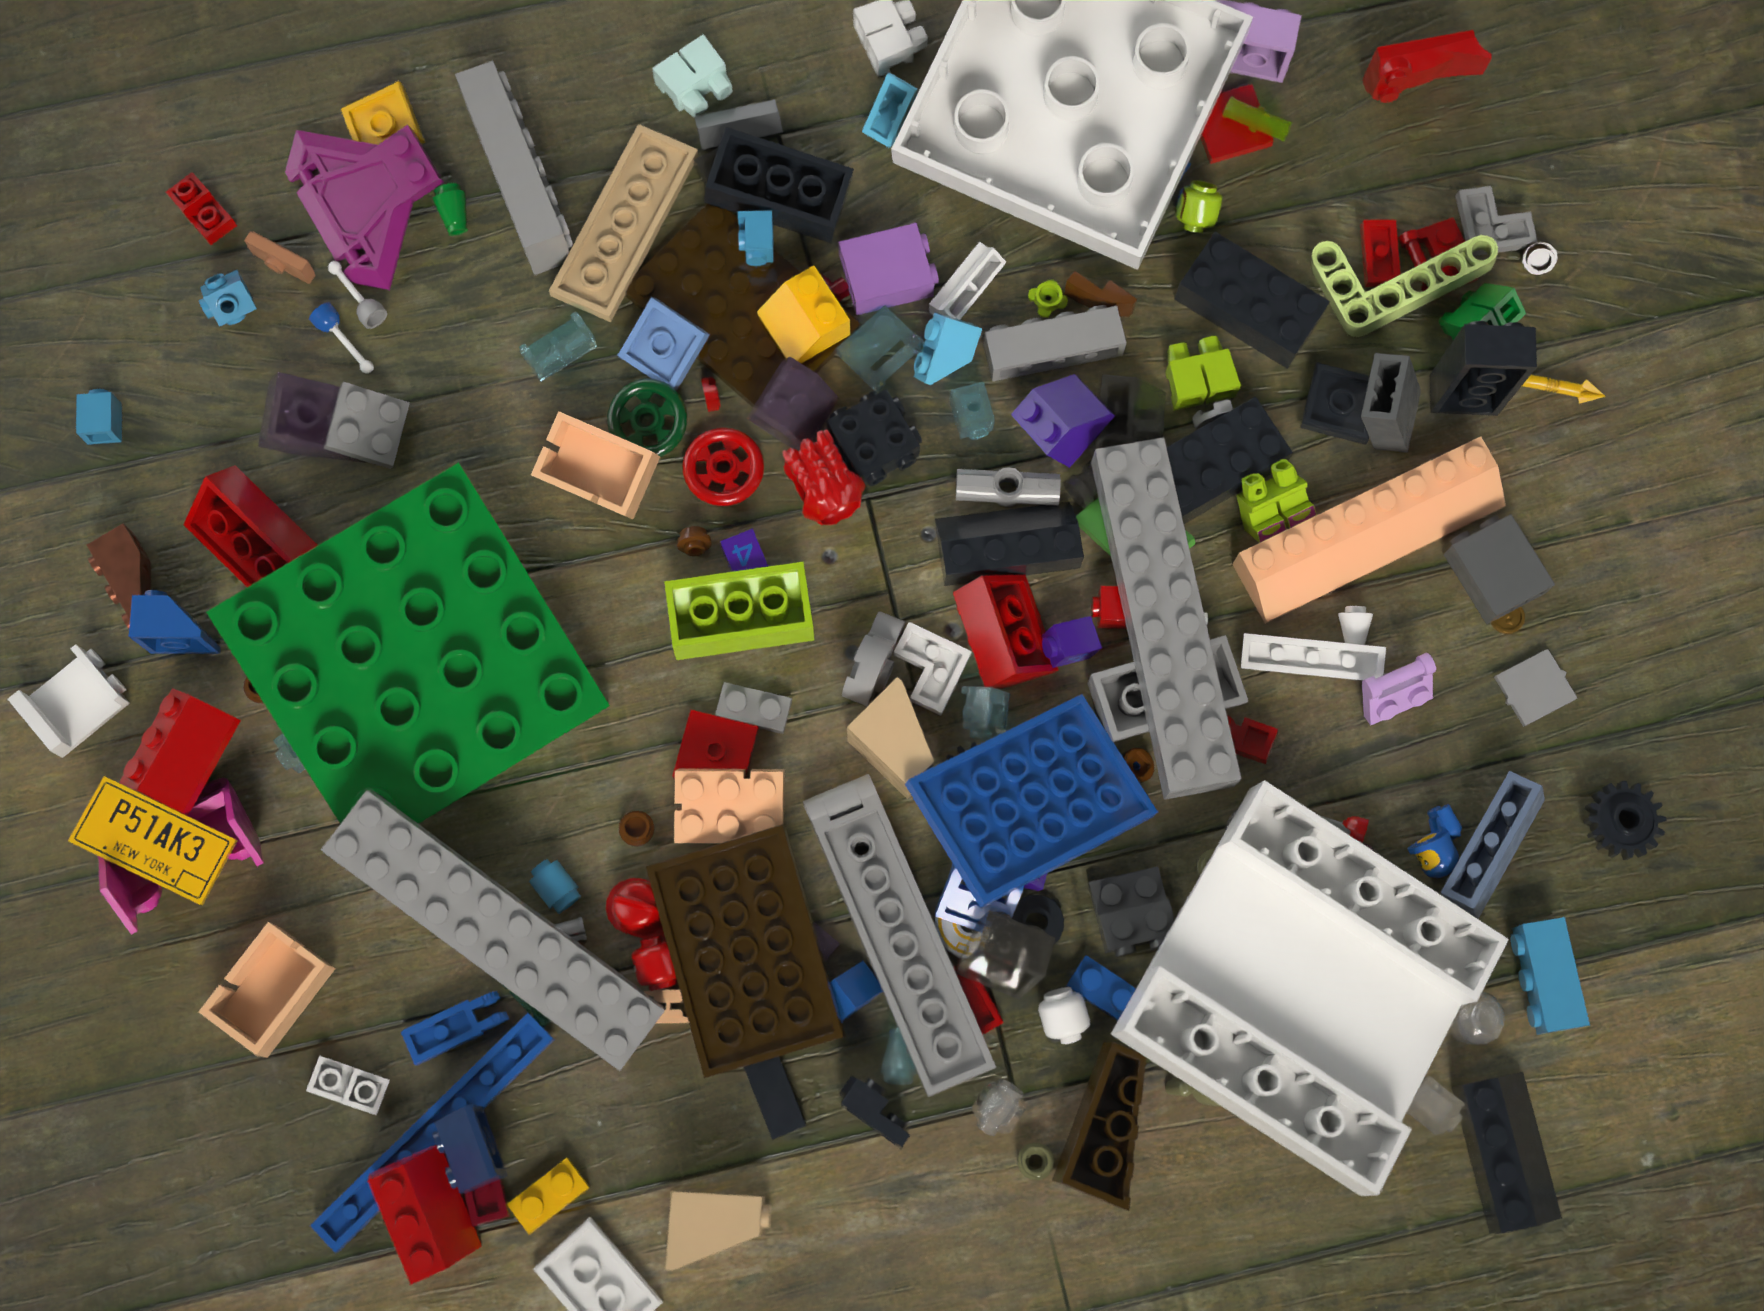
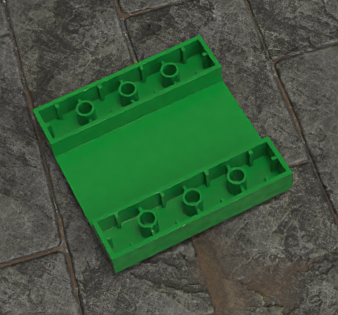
[206,462,610,824]

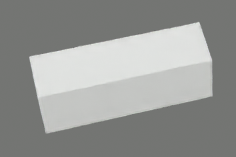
[929,242,1006,320]

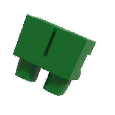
[1439,283,1527,340]

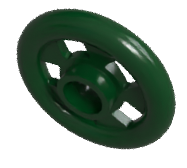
[607,379,688,457]

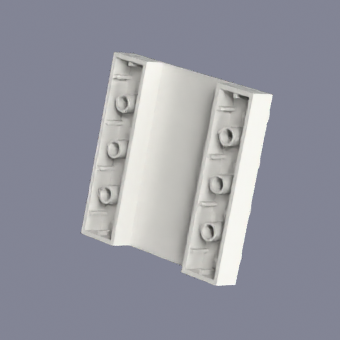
[1111,780,1509,1196]

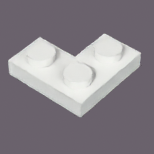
[894,622,972,716]

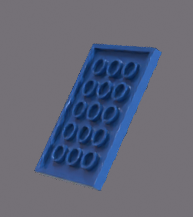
[905,694,1158,908]

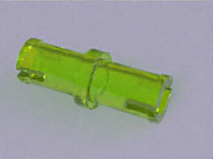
[1223,96,1292,142]

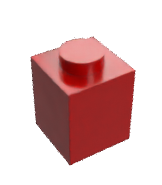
[1091,586,1127,629]

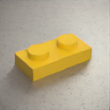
[507,1158,590,1234]

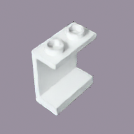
[8,644,130,758]

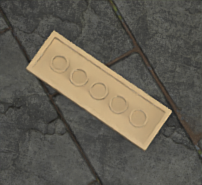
[549,124,699,322]

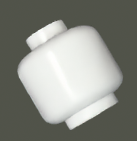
[1038,987,1090,1044]

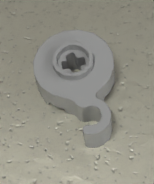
[842,611,905,707]

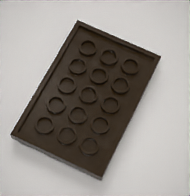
[625,204,861,422]
[646,824,846,1078]

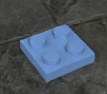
[618,297,710,391]

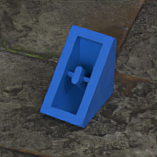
[830,961,883,1022]

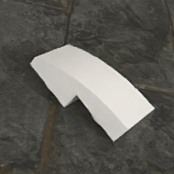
[306,1056,390,1115]

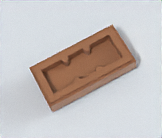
[244,231,315,284]

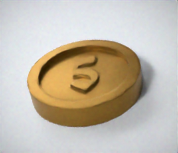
[1491,607,1525,634]

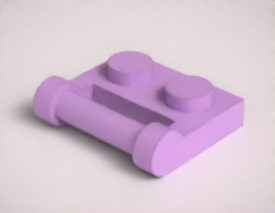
[1362,653,1436,725]

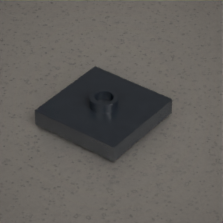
[1300,362,1370,445]

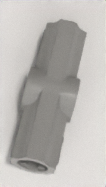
[956,467,1061,507]

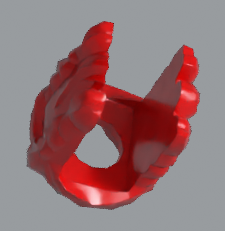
[782,429,866,526]

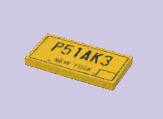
[68,776,237,905]

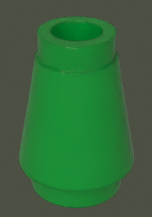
[432,183,468,236]

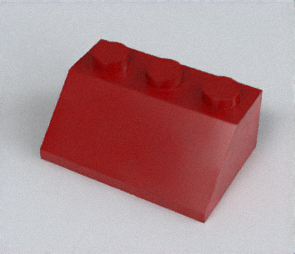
[953,575,1059,689]
[119,688,241,816]
[367,1144,482,1285]

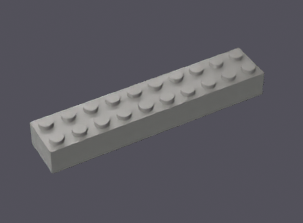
[1091,438,1241,800]
[321,790,665,1071]

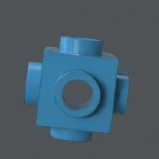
[199,270,257,327]

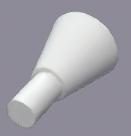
[1338,606,1373,645]

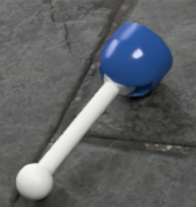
[309,302,374,373]

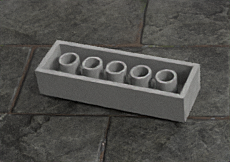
[455,61,573,275]

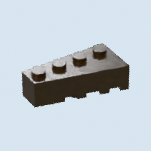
[1052,1042,1147,1211]

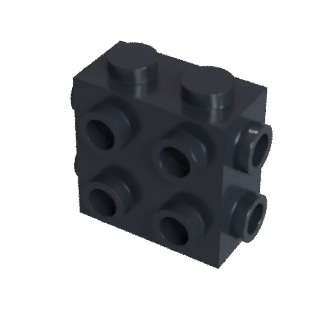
[827,389,922,486]

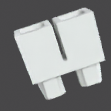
[853,0,928,77]

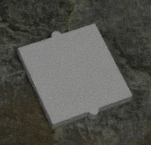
[1494,649,1577,727]

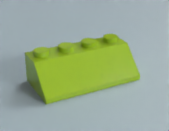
[664,562,814,660]

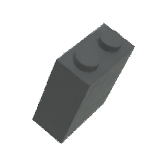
[1361,353,1421,453]
[1444,514,1555,625]

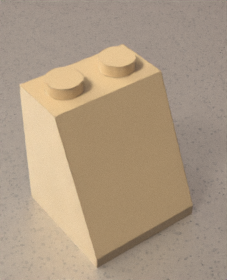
[847,677,934,799]
[665,1192,771,1270]

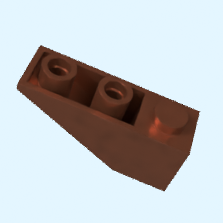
[86,524,151,629]

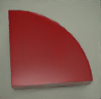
[701,377,721,412]

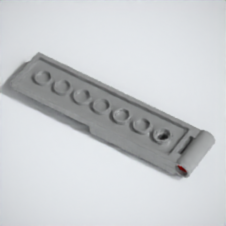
[803,774,996,1097]

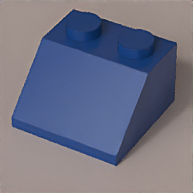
[129,590,221,654]

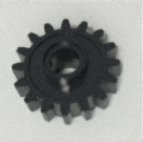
[1583,781,1667,860]

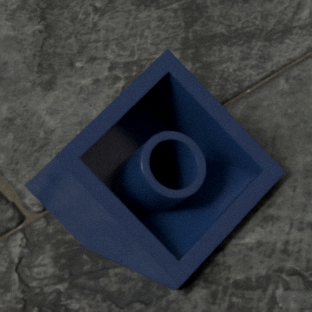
[433,1104,508,1193]

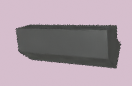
[695,99,783,150]

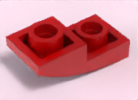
[166,172,237,245]

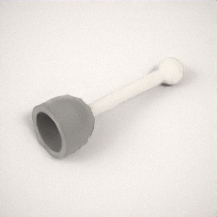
[328,261,387,329]

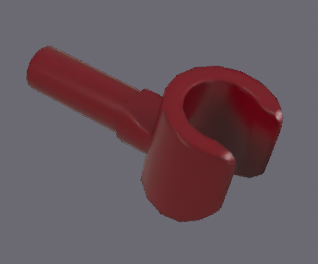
[809,266,850,301]

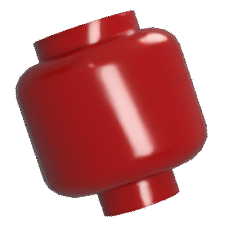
[631,935,677,991]

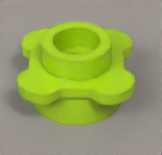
[1028,280,1068,318]

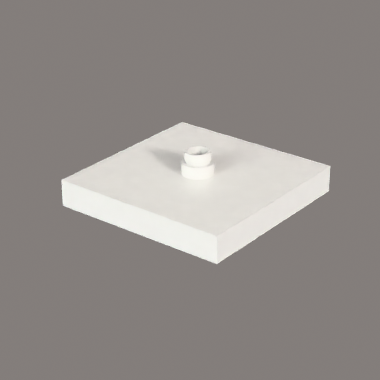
[891,0,1253,270]

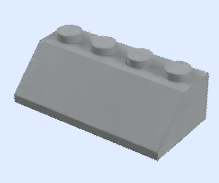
[1087,635,1248,742]

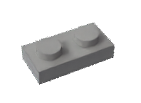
[715,682,792,734]

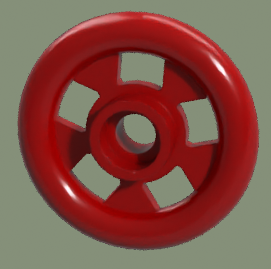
[682,428,764,506]

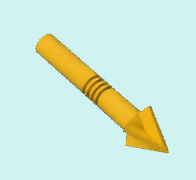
[1522,374,1605,404]

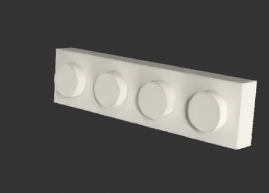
[1241,633,1386,681]

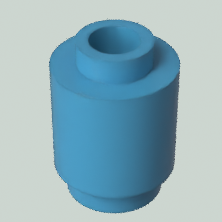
[529,859,581,914]

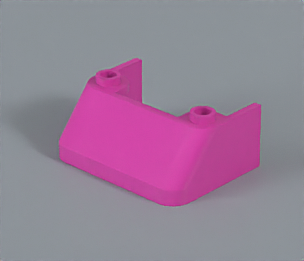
[98,778,264,934]

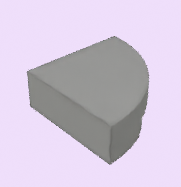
[1192,399,1233,429]

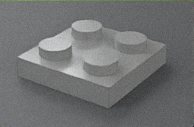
[324,382,410,469]

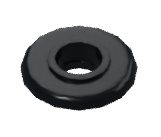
[1008,895,1064,951]

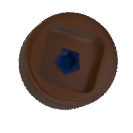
[1122,748,1154,784]

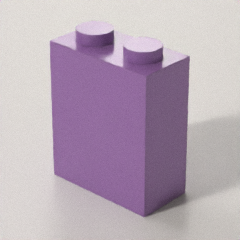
[839,223,939,316]

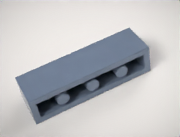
[1441,771,1545,919]

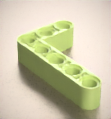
[1311,235,1498,337]

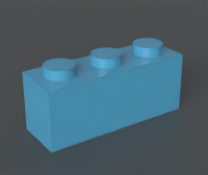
[1511,917,1590,1035]

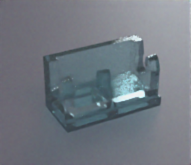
[519,311,597,382]

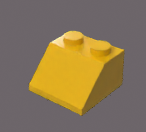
[757,266,850,368]

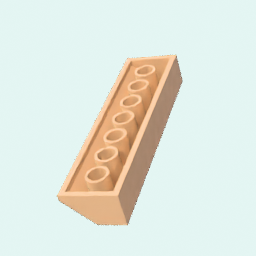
[1232,436,1506,624]

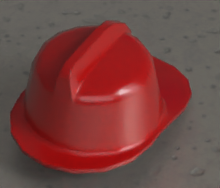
[605,878,666,941]

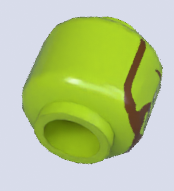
[1175,180,1223,233]

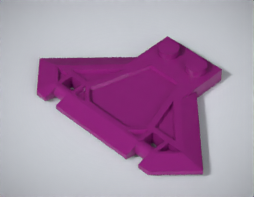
[285,125,444,290]

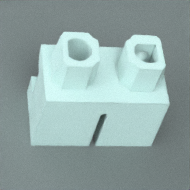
[653,34,733,118]

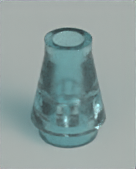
[880,1028,917,1085]

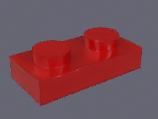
[1360,219,1401,287]

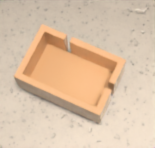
[531,411,660,520]
[674,769,785,843]
[199,922,336,1058]

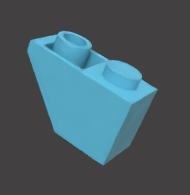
[914,312,982,385]

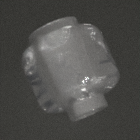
[972,1078,1026,1136]

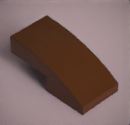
[1064,271,1137,317]

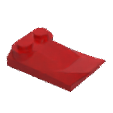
[1362,30,1492,103]

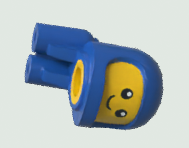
[1407,804,1462,878]

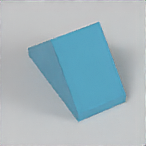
[862,72,918,148]

